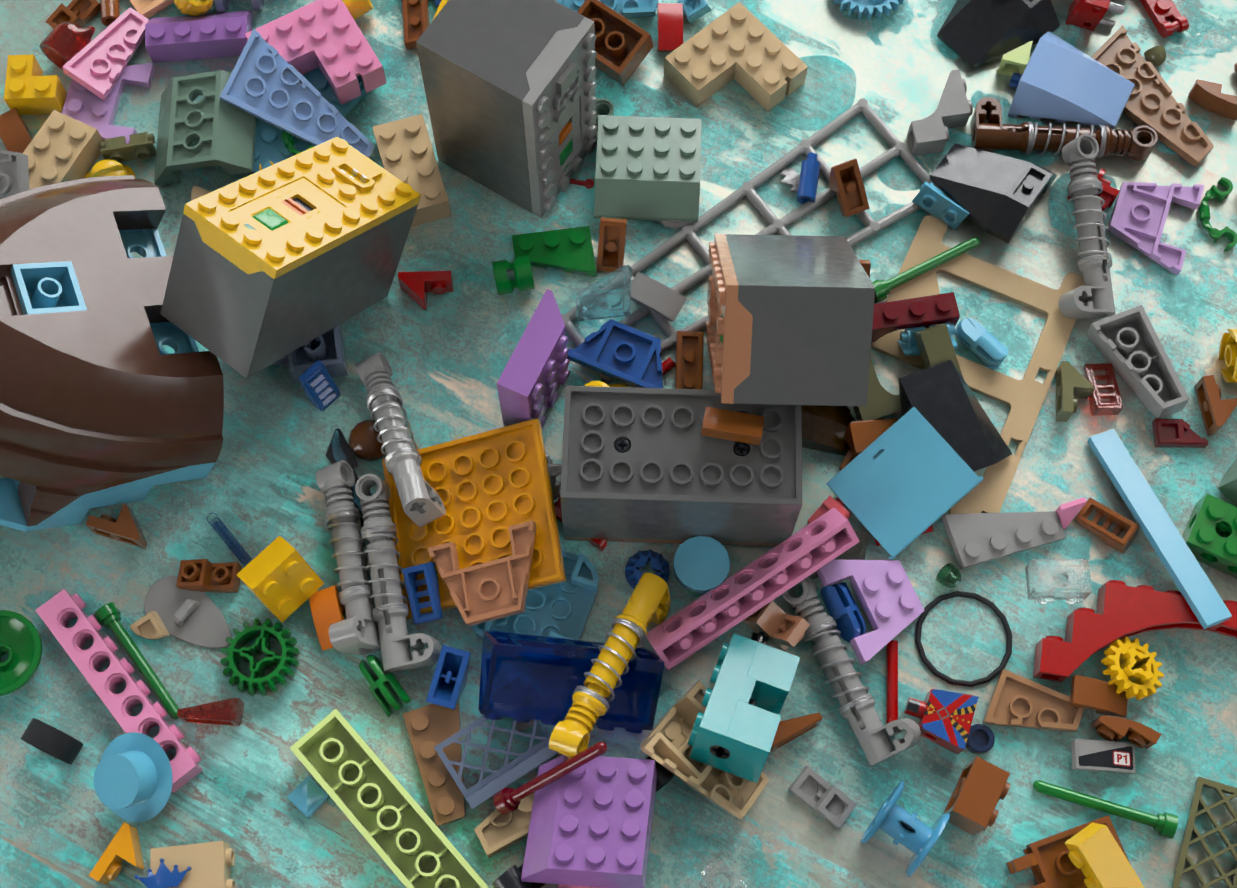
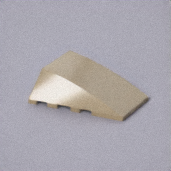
[640,680,769,819]

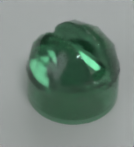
[936,563,962,588]

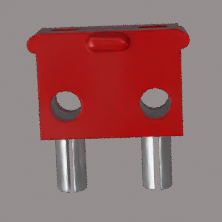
[1065,0,1125,31]

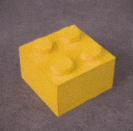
[236,535,325,623]

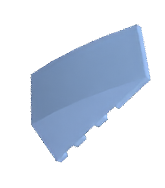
[1008,31,1135,129]

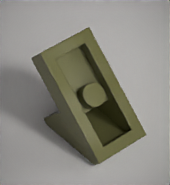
[1055,361,1095,422]

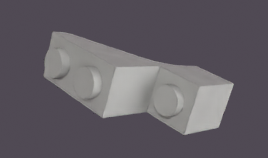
[907,69,973,156]

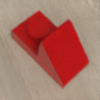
[398,271,453,311]

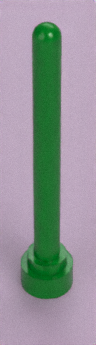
[872,237,980,303]
[94,602,182,720]
[1033,780,1178,839]

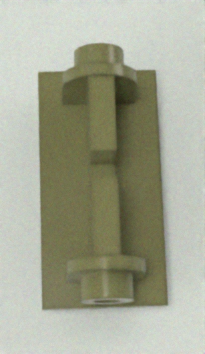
[100,132,157,164]

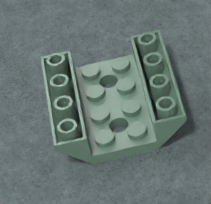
[154,70,256,186]

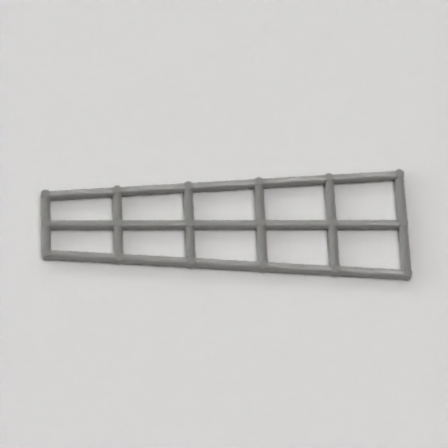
[562,98,942,384]

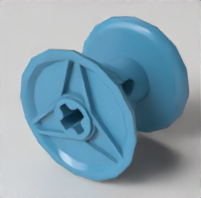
[860,780,951,877]

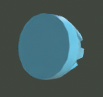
[673,536,730,594]

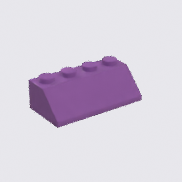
[145,10,253,63]

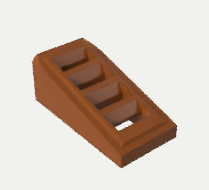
[1074,498,1139,554]
[770,713,823,752]

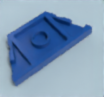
[567,319,663,388]

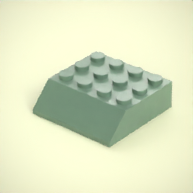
[594,115,701,222]

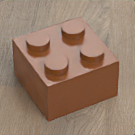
[943,756,1011,835]

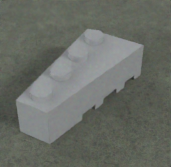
[1086,305,1189,419]

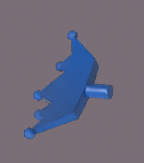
[134,858,192,888]

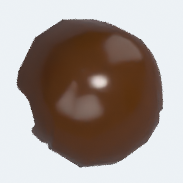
[349,420,385,462]

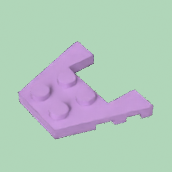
[62,63,156,144]
[1108,182,1204,275]
[816,560,924,665]

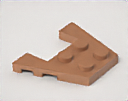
[428,520,537,626]

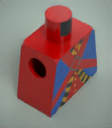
[904,689,979,755]

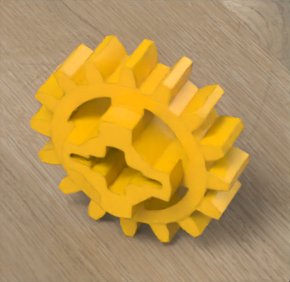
[1101,636,1164,701]

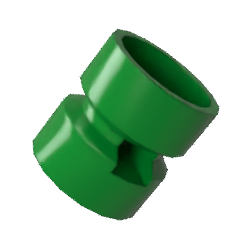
[492,255,535,296]

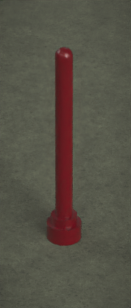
[493,742,607,815]

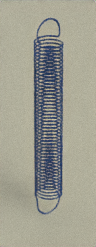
[207,513,252,567]

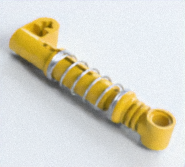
[549,573,671,758]

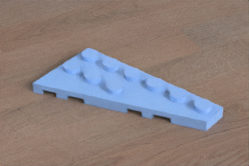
[220,29,374,158]

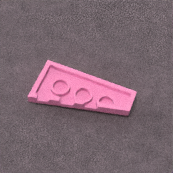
[63,7,150,101]

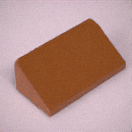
[701,406,765,446]
[844,418,898,456]

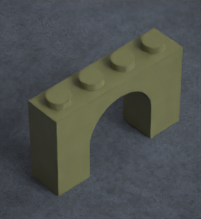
[853,324,964,421]

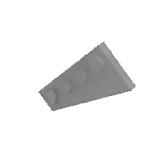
[941,511,1066,569]

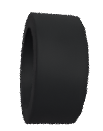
[21,718,83,765]

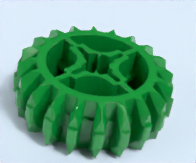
[220,618,300,696]

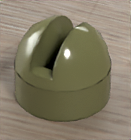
[1144,45,1166,67]

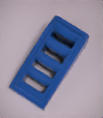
[299,360,340,411]
[402,561,443,625]

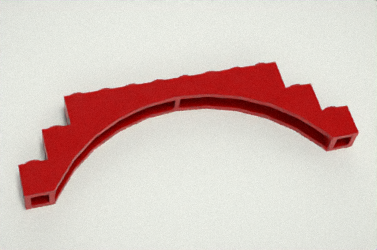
[1033,580,1237,683]

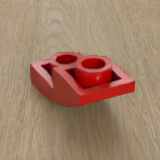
[657,3,683,52]

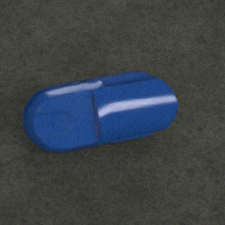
[820,582,866,643]

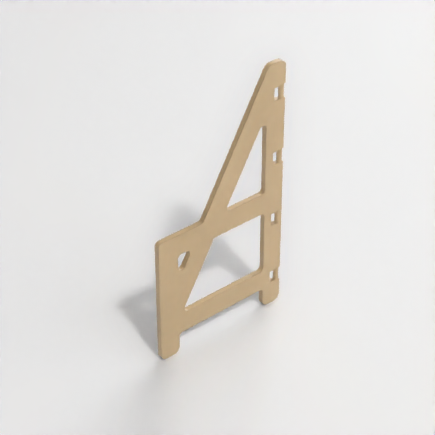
[871,215,1084,514]

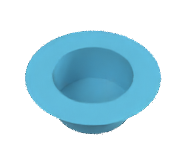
[94,732,172,822]

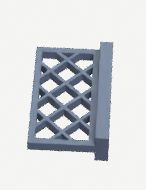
[434,683,559,809]

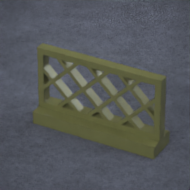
[1172,777,1237,888]

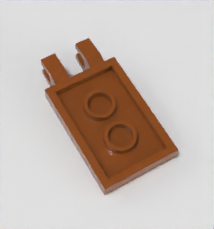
[1006,815,1130,888]

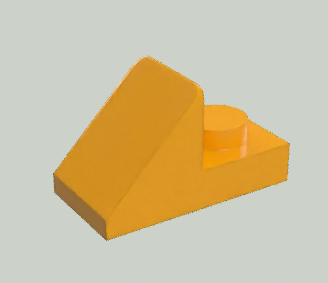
[89,822,144,885]

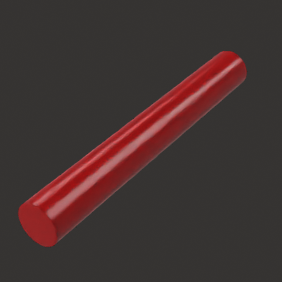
[886,640,898,724]

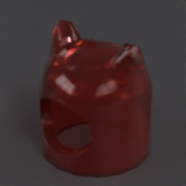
[40,22,95,70]

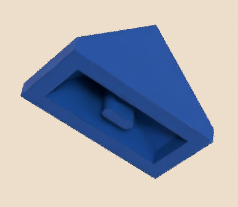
[426,645,471,710]

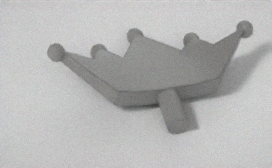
[779,168,800,193]

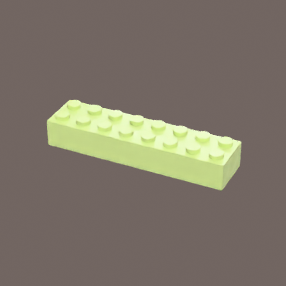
[290,709,489,888]

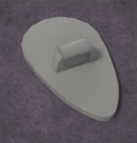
[144,576,232,649]

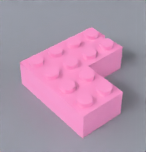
[245,0,386,105]

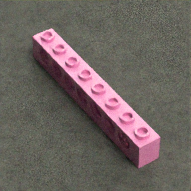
[646,508,860,670]
[35,589,203,793]

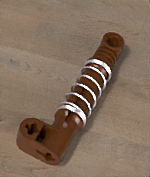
[971,97,1158,161]

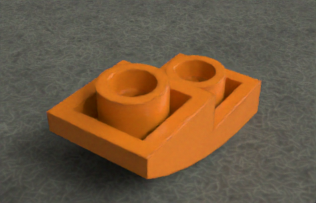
[309,585,345,651]

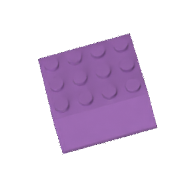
[497,289,570,429]
[521,755,657,888]

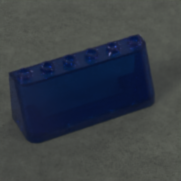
[478,630,665,733]

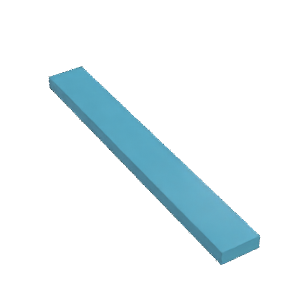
[1087,429,1232,629]

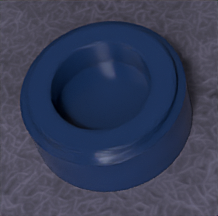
[965,724,995,755]

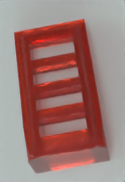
[1084,363,1123,416]
[177,698,244,726]

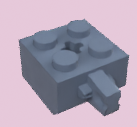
[270,324,348,384]

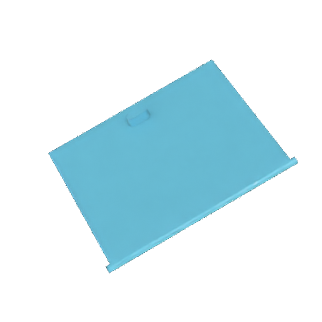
[826,407,984,560]

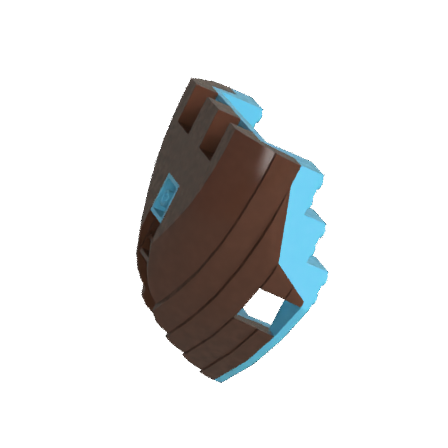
[0,175,224,532]

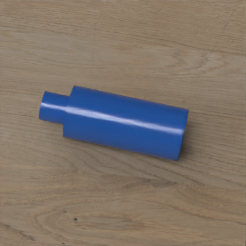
[797,153,821,204]

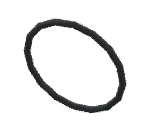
[915,591,1012,687]

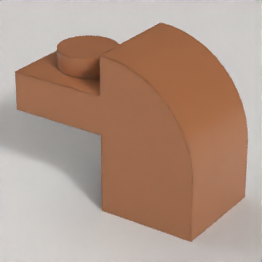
[743,600,810,651]

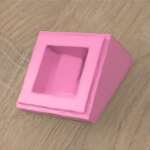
[1056,498,1087,530]

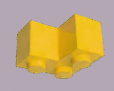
[4,54,67,115]

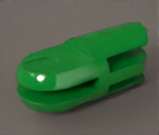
[359,655,411,718]

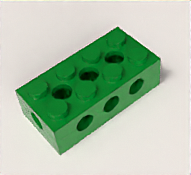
[1182,494,1237,579]

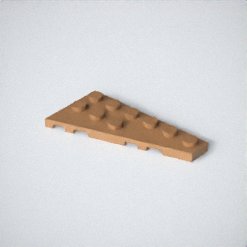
[1091,25,1214,167]

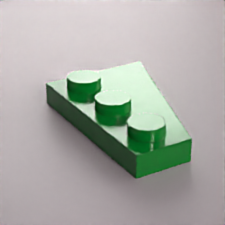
[512,226,597,277]

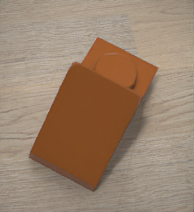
[829,158,870,217]
[596,217,627,273]
[1194,375,1237,436]
[85,503,147,549]

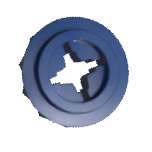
[625,549,670,589]

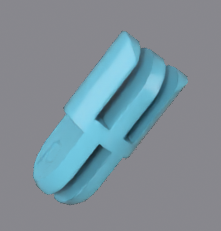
[956,318,1009,370]

